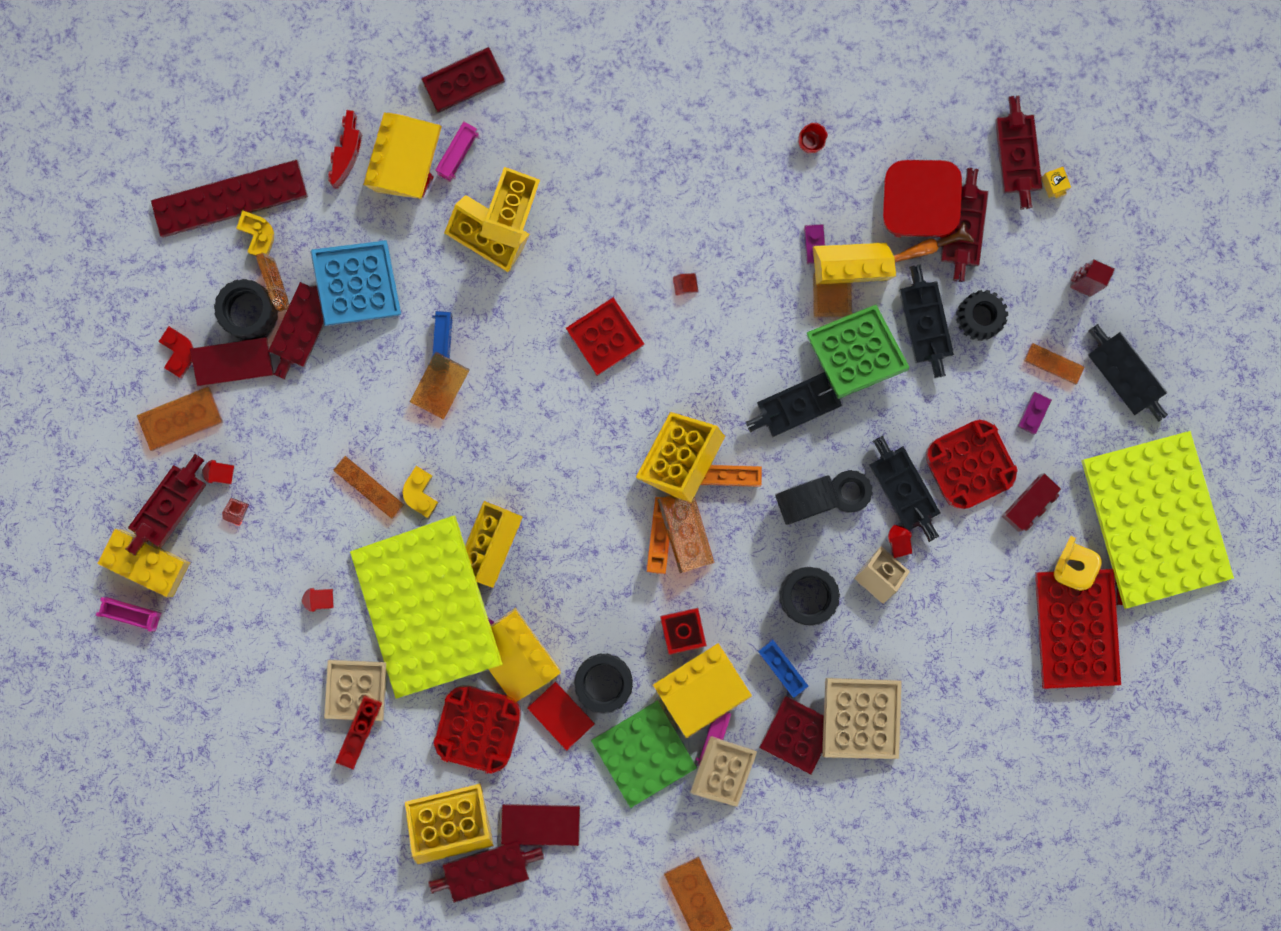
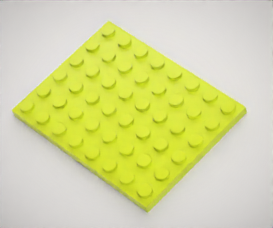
[1081,431,1234,609]
[350,515,503,699]

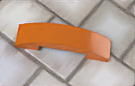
[646,497,674,574]

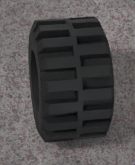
[956,290,1008,341]

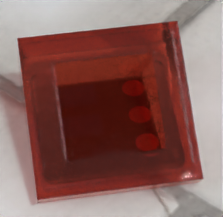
[673,273,699,295]
[222,497,249,526]

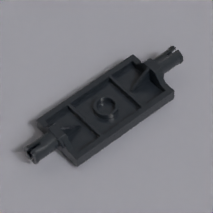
[899,264,954,379]
[1088,324,1168,422]
[745,372,843,438]
[869,435,941,542]

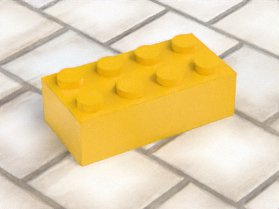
[480,167,540,249]
[97,529,191,597]

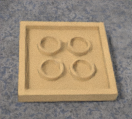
[324,660,387,721]
[690,736,757,807]

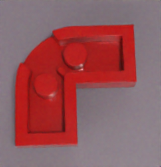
[158,326,193,379]

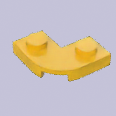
[236,211,275,260]
[403,466,439,518]

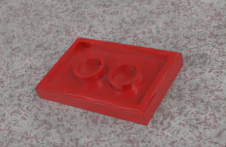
[527,681,595,751]

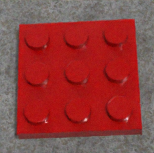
[566,297,645,376]

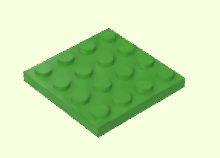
[806,305,909,399]
[591,700,697,808]

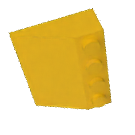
[363,112,442,199]
[636,412,726,502]
[488,607,561,702]
[653,643,752,739]
[405,784,494,865]

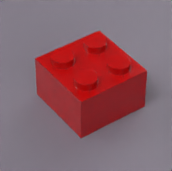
[660,607,707,655]

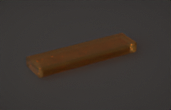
[333,456,405,519]

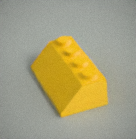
[444,195,530,272]
[813,243,896,285]
[465,501,523,588]

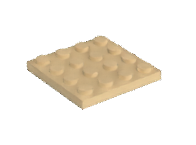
[822,678,902,759]

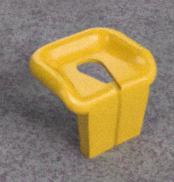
[1054,536,1102,590]

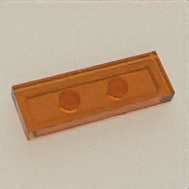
[1024,343,1085,385]

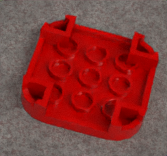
[883,160,962,239]
[926,419,1018,509]
[433,685,521,774]

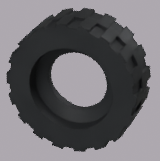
[832,470,873,513]

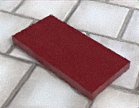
[421,47,505,113]
[190,337,274,386]
[501,804,580,846]

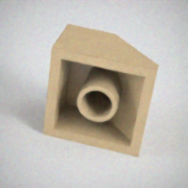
[854,546,910,604]

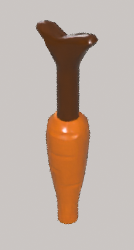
[893,223,974,263]

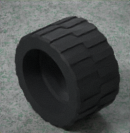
[214,279,279,340]
[775,475,840,525]
[779,567,840,626]
[574,653,633,714]

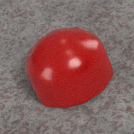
[798,123,828,153]

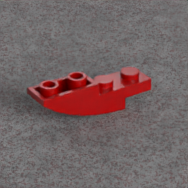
[328,110,363,189]
[335,696,383,770]

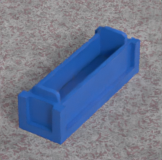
[428,311,453,371]
[757,639,809,698]

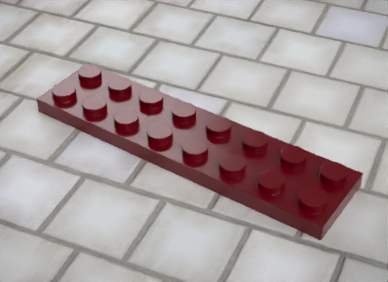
[151,159,308,238]

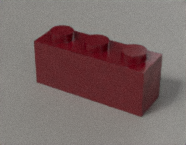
[1070,259,1115,297]
[1002,473,1061,532]

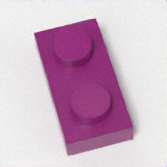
[804,224,825,264]
[1017,392,1052,435]

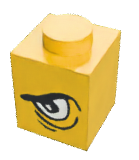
[1041,167,1071,199]

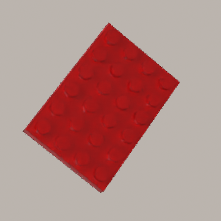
[1035,569,1121,689]

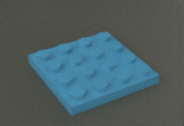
[310,240,401,326]

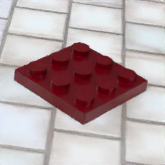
[759,695,824,775]

